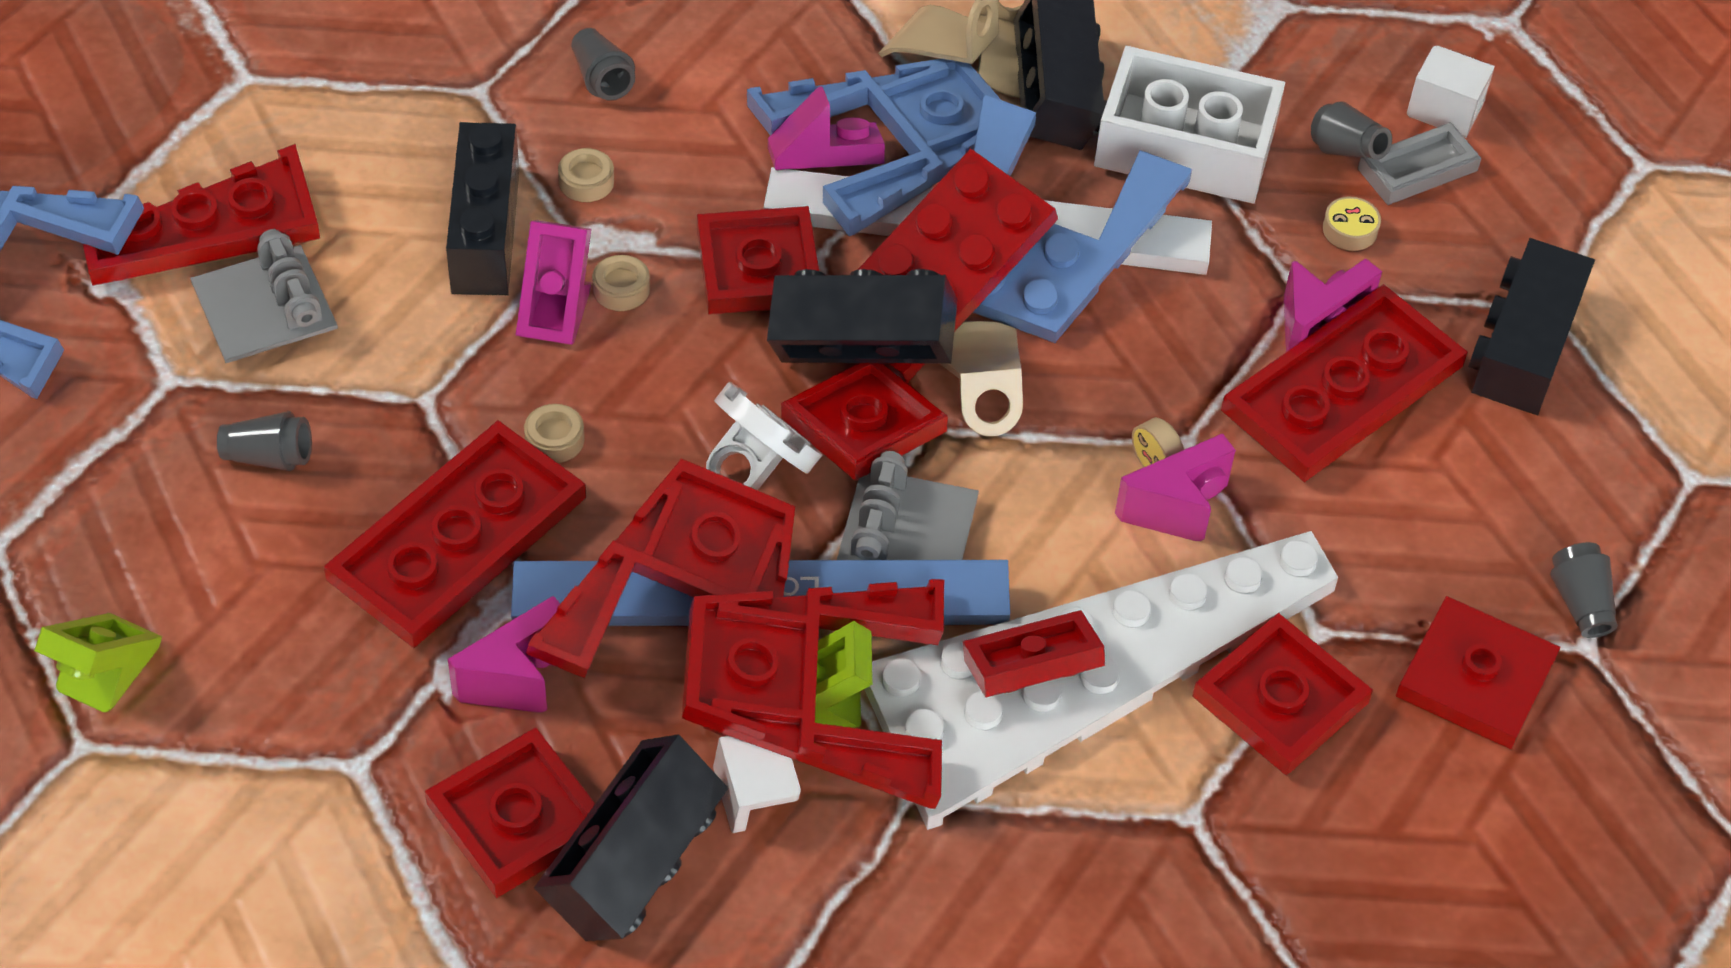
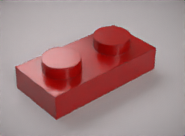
[963,610,1105,698]

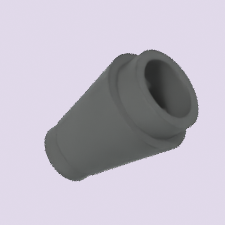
[571,28,635,100]
[1311,102,1392,160]
[217,411,312,471]
[1550,542,1618,638]

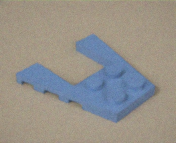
[747,59,1001,236]
[973,94,1192,343]
[0,186,144,399]

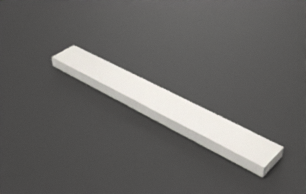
[763,167,1212,275]

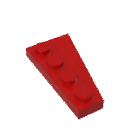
[82,144,320,286]

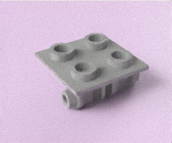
[190,229,338,363]
[837,451,979,560]

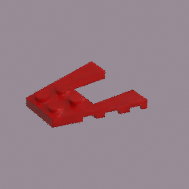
[526,458,796,737]
[681,579,944,809]

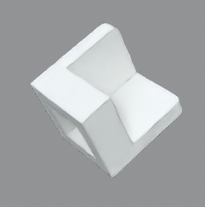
[1407,46,1495,138]
[713,736,801,833]

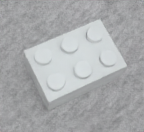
[1094,45,1286,204]

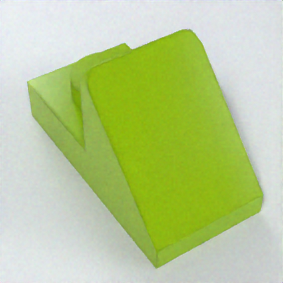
[34,613,163,712]
[815,621,873,728]

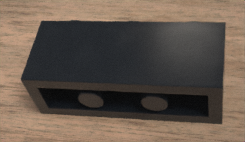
[1014,0,1107,150]
[446,122,520,295]
[1468,238,1595,416]
[767,269,958,364]
[534,734,728,941]

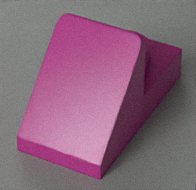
[768,86,885,170]
[515,220,592,345]
[1284,258,1382,352]
[1115,433,1236,541]
[448,596,560,712]

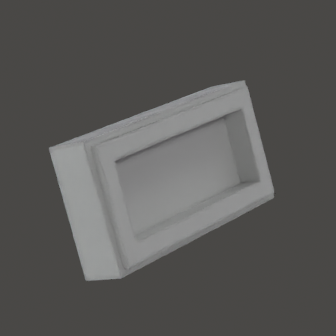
[1358,122,1481,205]

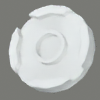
[706,382,823,490]

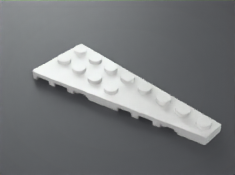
[864,531,1338,830]

